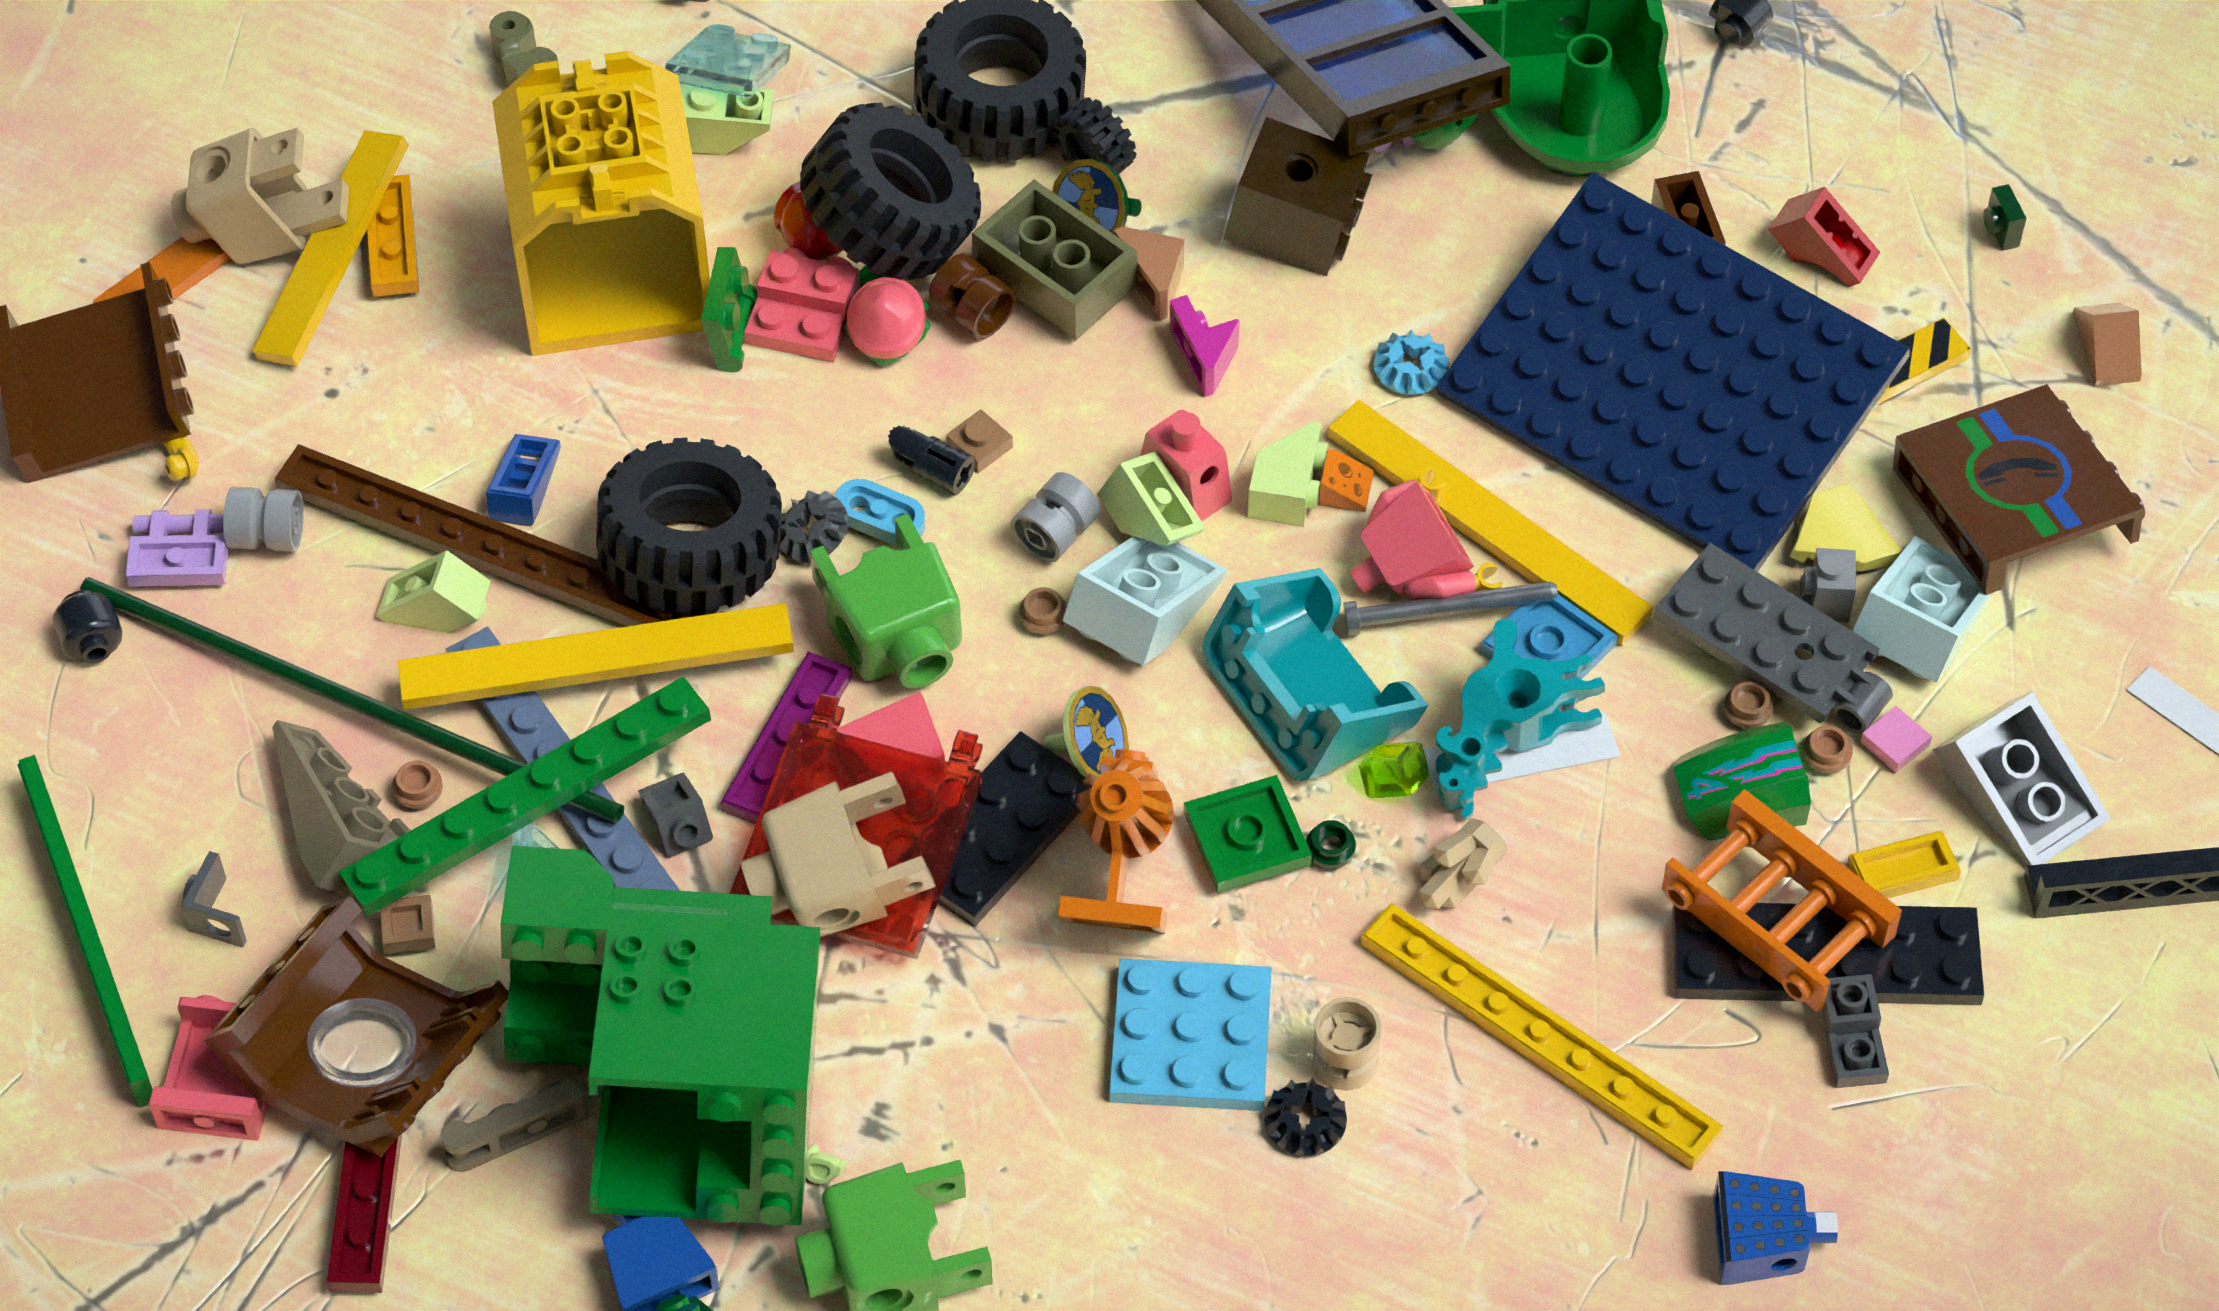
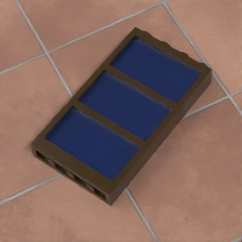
[1197,0,1510,156]

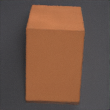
[1113,226,1185,321]
[2073,303,2142,386]

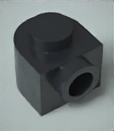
[1709,0,1773,46]

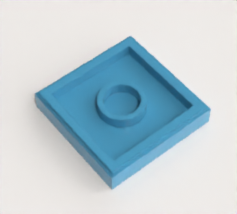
[1480,594,1618,679]

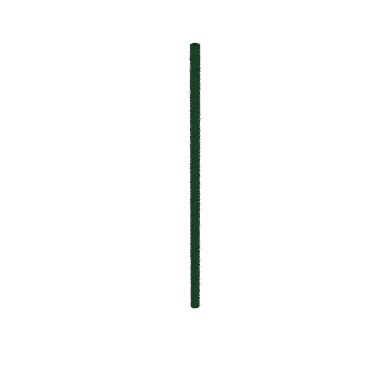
[80,577,625,824]

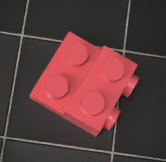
[744,247,861,362]

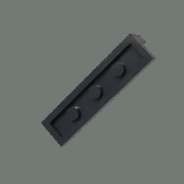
[2024,847,2219,919]

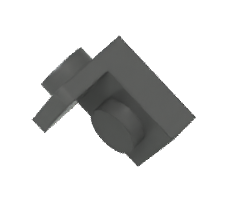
[638,772,713,857]

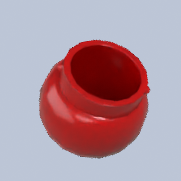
[774,182,843,260]

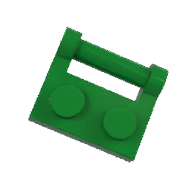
[701,247,758,373]

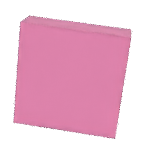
[1860,706,1932,773]

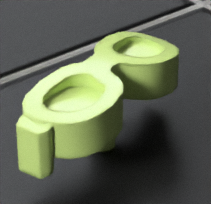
[806,1144,847,1184]

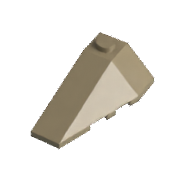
[272,720,411,895]

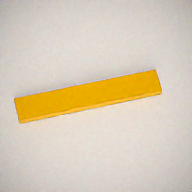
[252,130,409,367]

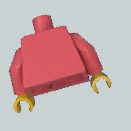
[1350,467,1503,600]

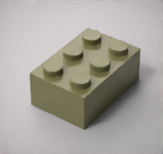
[972,179,1137,340]

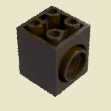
[1223,117,1373,276]

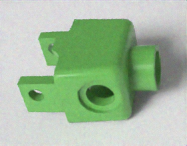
[810,513,962,688]
[794,1159,993,1311]

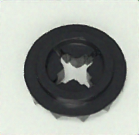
[1264,1077,1347,1156]

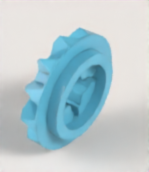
[1374,329,1449,395]

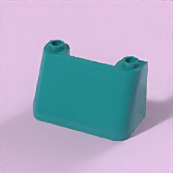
[1202,568,1429,781]

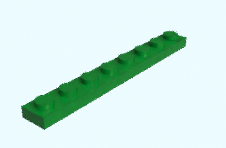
[339,676,711,917]

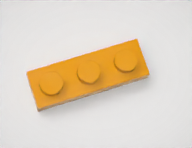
[367,174,420,297]

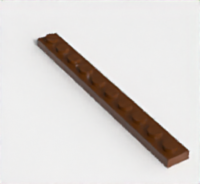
[274,444,720,626]

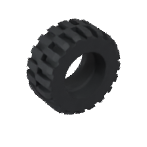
[914,0,1086,162]
[800,103,981,280]
[596,437,782,615]

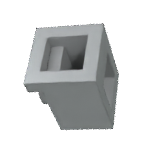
[1800,548,1856,623]

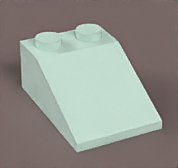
[1063,536,1228,666]
[1853,536,1994,683]

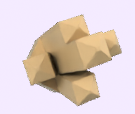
[1418,818,1508,909]

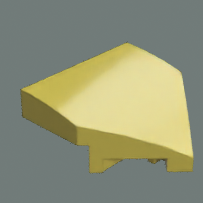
[1790,483,1902,572]

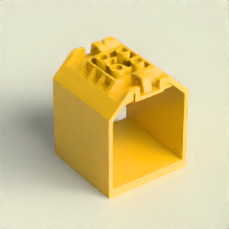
[492,51,710,356]

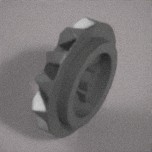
[779,490,848,563]

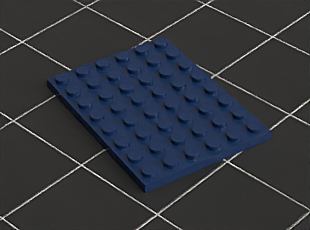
[1436,172,1910,572]

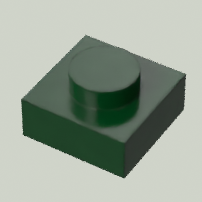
[1983,184,2027,251]

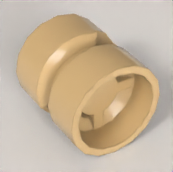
[1312,997,1382,1091]

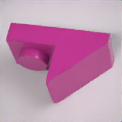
[1169,295,1240,397]

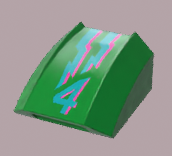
[1673,721,1811,841]

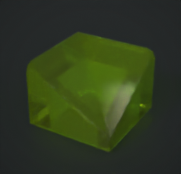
[1359,741,1429,798]

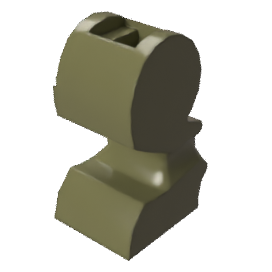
[489,11,560,88]

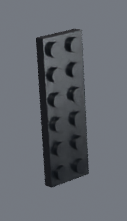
[1672,903,1984,1005]

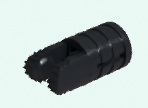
[888,425,976,494]

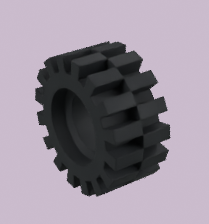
[1052,97,1137,174]

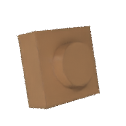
[946,409,1013,473]
[380,895,436,954]

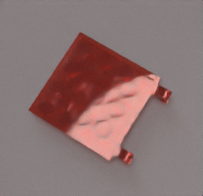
[729,693,984,959]

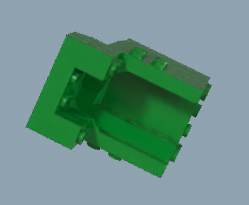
[500,846,820,1226]

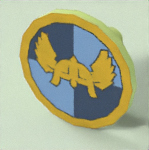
[1044,686,1129,777]

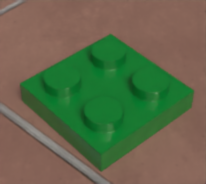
[1183,775,1312,893]

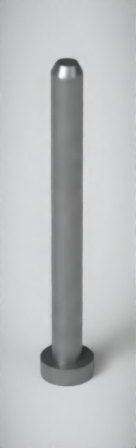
[1343,581,1558,636]

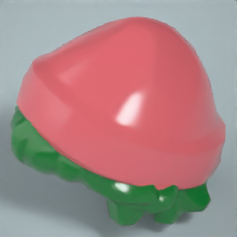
[844,277,931,366]

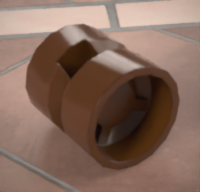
[929,253,1016,339]

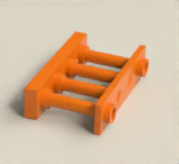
[1661,789,1902,1012]

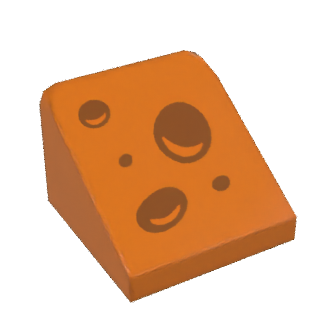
[1319,448,1374,512]

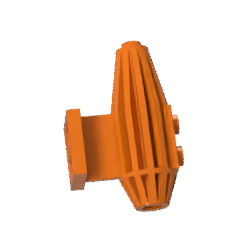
[1058,749,1174,934]

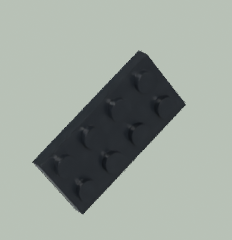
[896,731,1088,927]

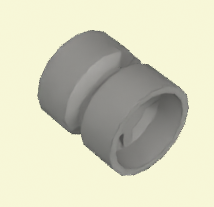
[1011,472,1100,562]
[223,486,304,552]

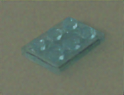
[665,24,791,98]

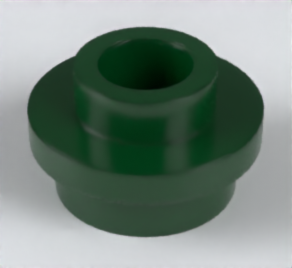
[1306,820,1356,869]

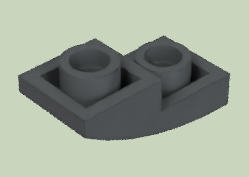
[1822,974,1889,1088]

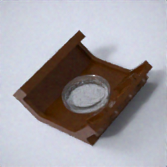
[203,896,509,1157]

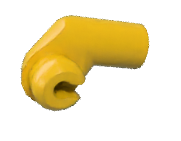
[163,436,200,481]

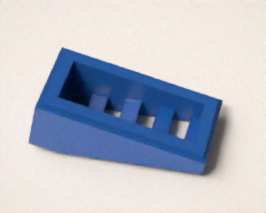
[486,434,561,526]

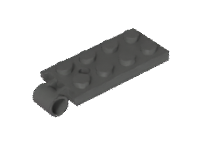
[1653,543,1893,734]

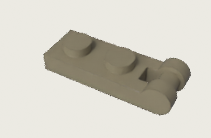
[441,1077,588,1172]

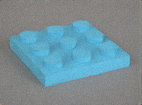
[1110,958,1272,1111]

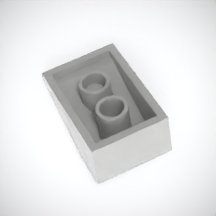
[1933,692,2111,866]

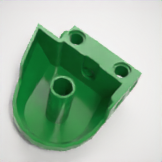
[1449,0,1670,176]

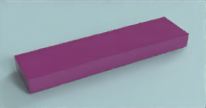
[721,651,853,827]

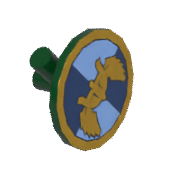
[1052,159,1142,234]

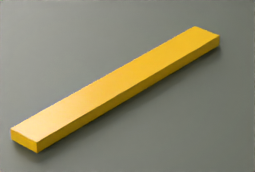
[1328,399,1654,646]
[397,603,794,710]
[1360,902,1724,1170]

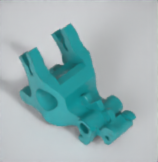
[1436,618,1605,820]

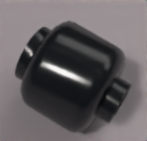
[53,590,122,664]

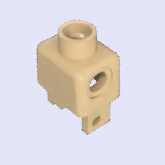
[171,128,349,264]
[741,772,936,937]

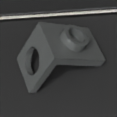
[181,851,247,947]

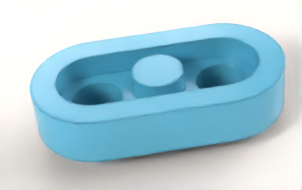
[835,479,925,545]

